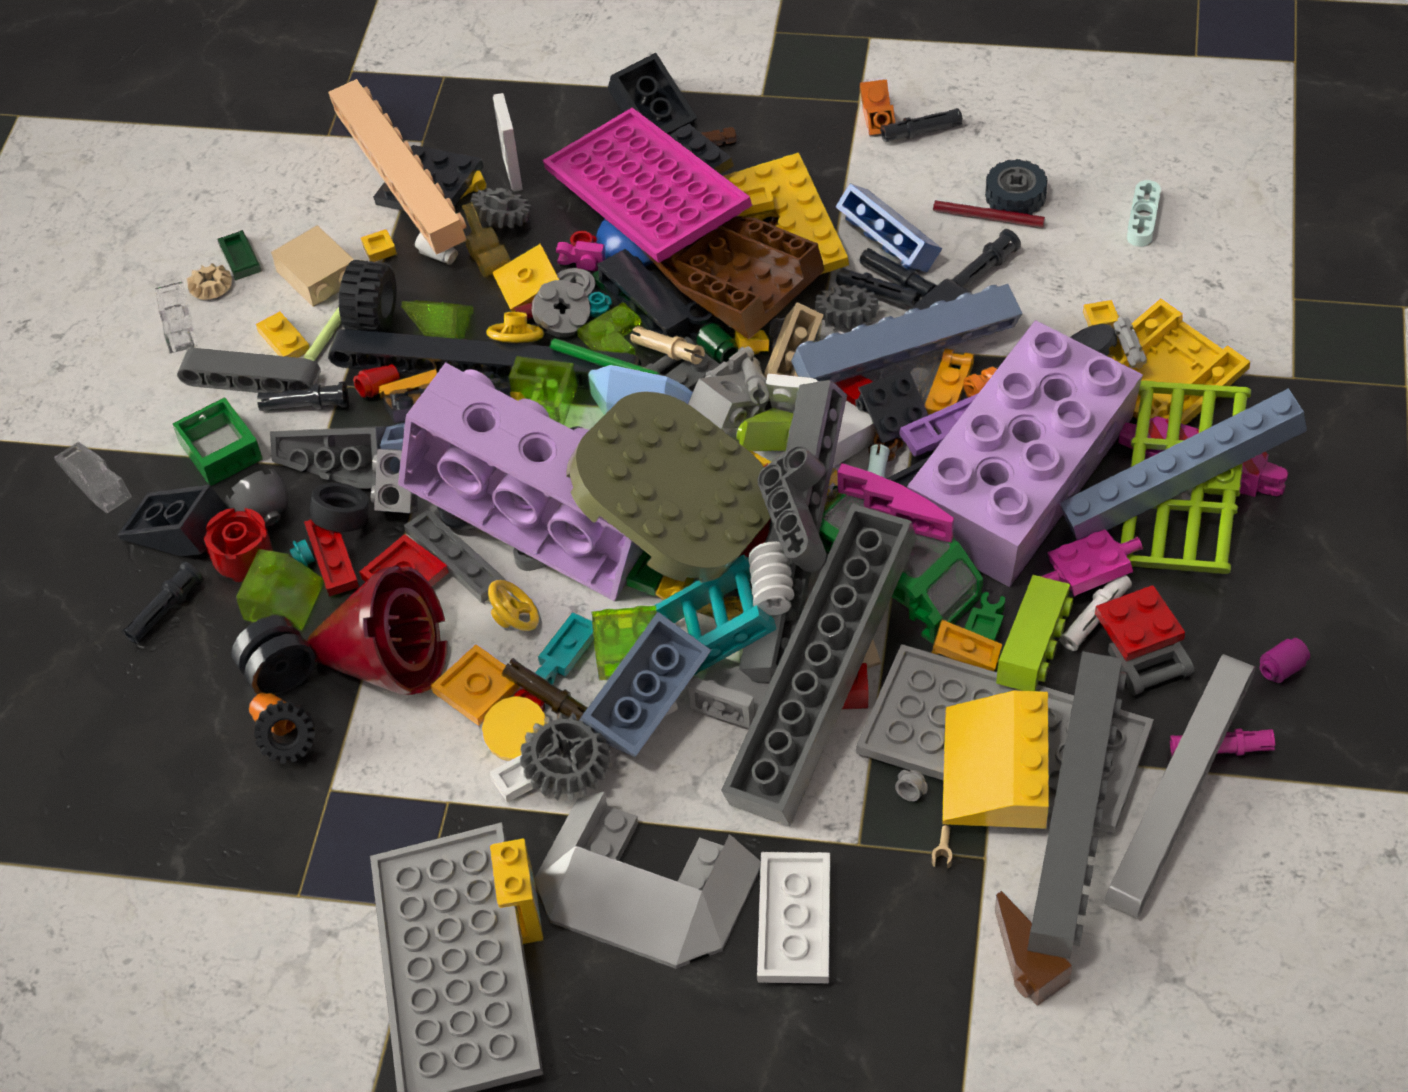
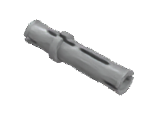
[741,357,769,404]

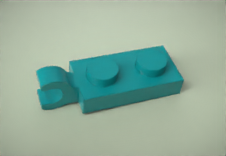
[535,612,600,684]

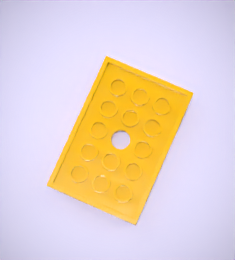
[723,153,849,274]

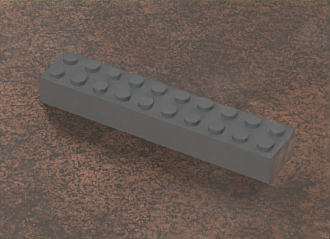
[721,504,917,826]

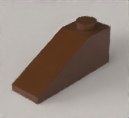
[995,890,1072,1006]

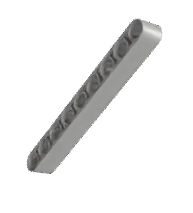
[1104,654,1256,918]

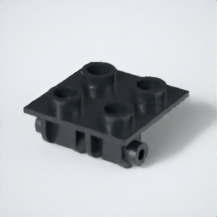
[855,368,928,443]

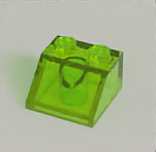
[236,549,324,631]

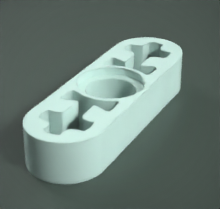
[1127,180,1161,247]

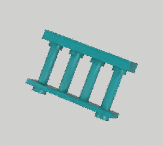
[639,555,777,676]

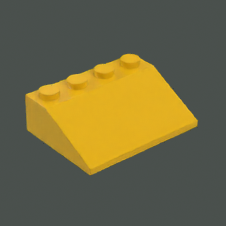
[942,690,1049,829]

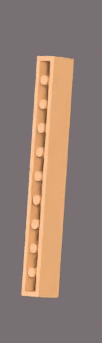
[328,79,467,255]

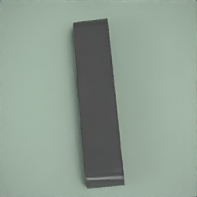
[177,348,321,393]

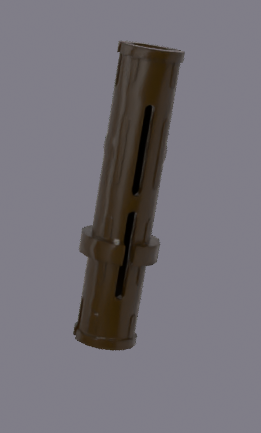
[502,658,588,721]

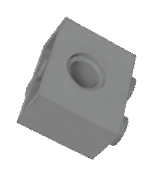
[688,374,769,429]

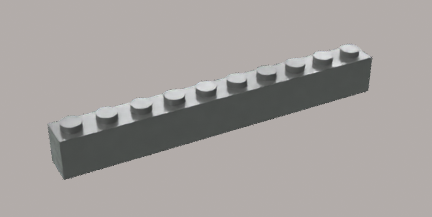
[739,380,847,683]
[1027,651,1126,959]

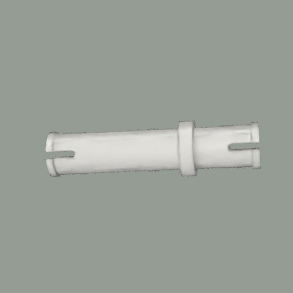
[1060,575,1132,651]

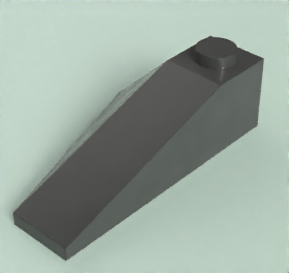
[270,425,392,488]

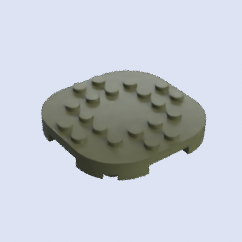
[566,392,771,583]

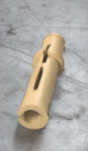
[630,326,704,364]

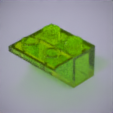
[591,605,657,681]

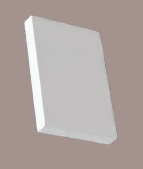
[493,93,523,192]

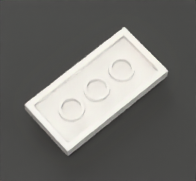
[757,852,830,983]

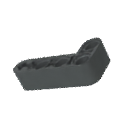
[758,445,826,573]

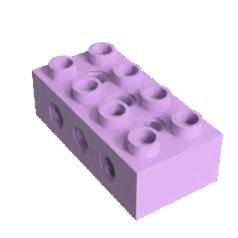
[907,320,1143,587]
[398,363,644,601]

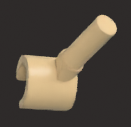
[932,825,952,868]

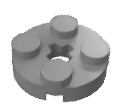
[532,280,590,337]

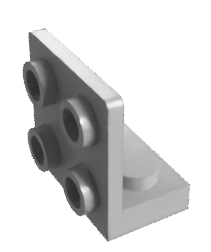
[688,659,770,729]

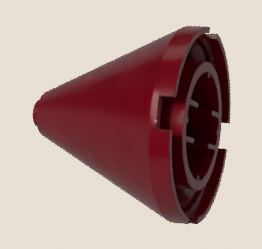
[307,566,448,695]

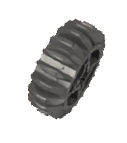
[520,712,610,801]

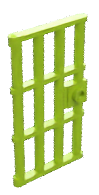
[1121,381,1251,574]

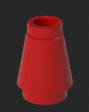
[354,364,399,398]

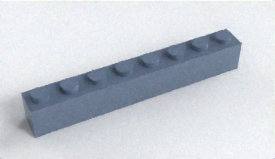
[791,284,1023,383]
[1060,388,1307,540]

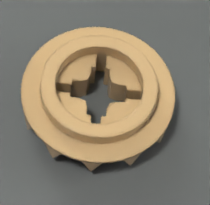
[187,263,232,300]

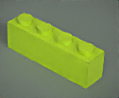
[996,575,1073,691]

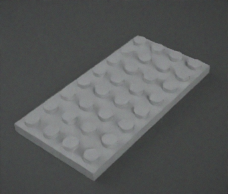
[856,644,1154,834]
[370,822,543,1092]

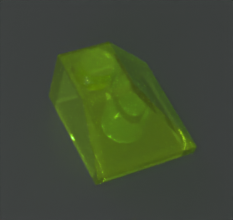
[402,300,473,339]

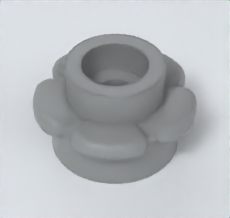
[895,770,928,801]

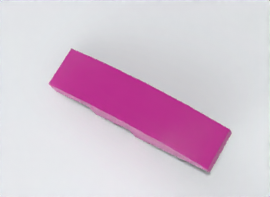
[837,463,954,543]

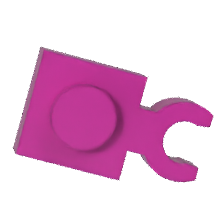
[556,241,606,271]

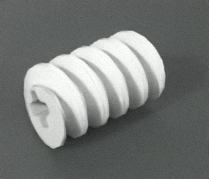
[748,542,794,615]

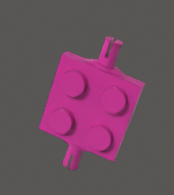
[1041,529,1143,596]

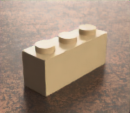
[764,302,823,379]

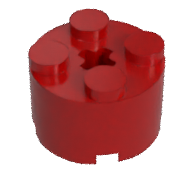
[204,508,274,582]

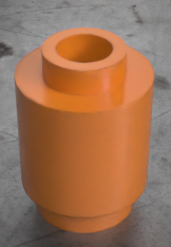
[249,693,296,736]

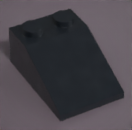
[607,53,697,134]
[117,485,228,556]

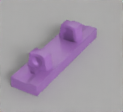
[899,393,979,457]

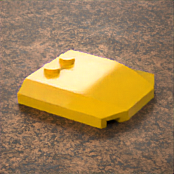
[1107,298,1250,425]

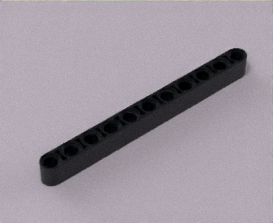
[328,329,642,390]

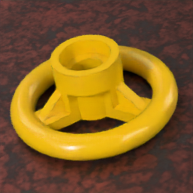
[486,312,544,343]
[488,580,539,631]

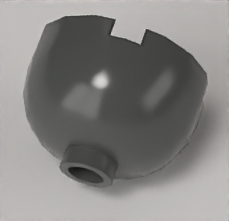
[225,469,288,527]

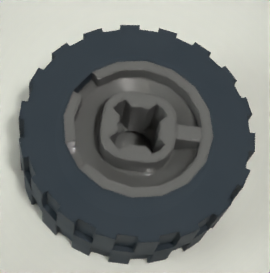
[985,159,1048,215]

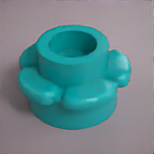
[587,292,612,318]
[290,539,315,569]

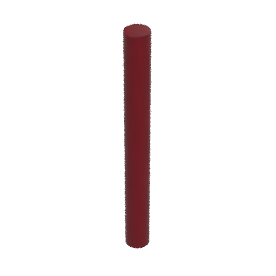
[933,200,1045,228]

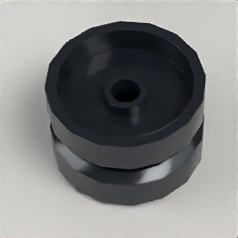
[231,615,316,696]

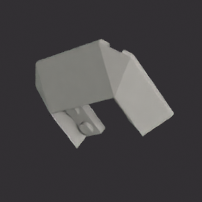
[534,791,761,969]

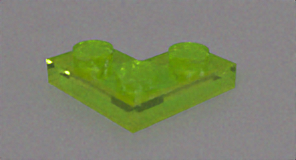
[577,302,641,355]

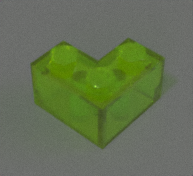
[509,356,577,425]

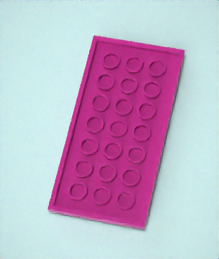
[543,108,752,263]

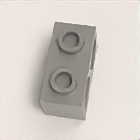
[371,449,418,513]

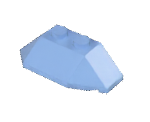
[588,365,693,415]

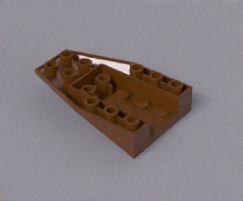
[638,216,825,339]

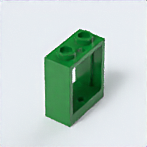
[172,397,263,486]

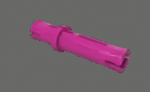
[1170,728,1275,756]

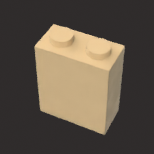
[271,225,354,307]

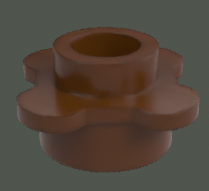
[868,434,903,462]

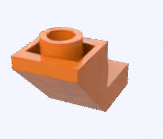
[859,79,895,135]

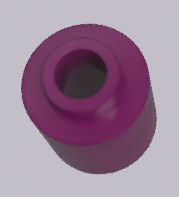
[1260,638,1310,683]

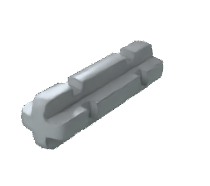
[1113,317,1147,369]

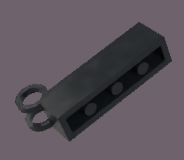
[598,249,714,340]

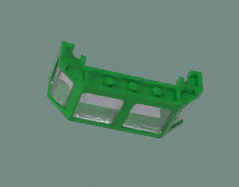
[819,485,983,644]

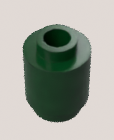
[697,323,739,364]

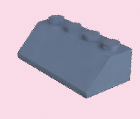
[579,612,711,757]

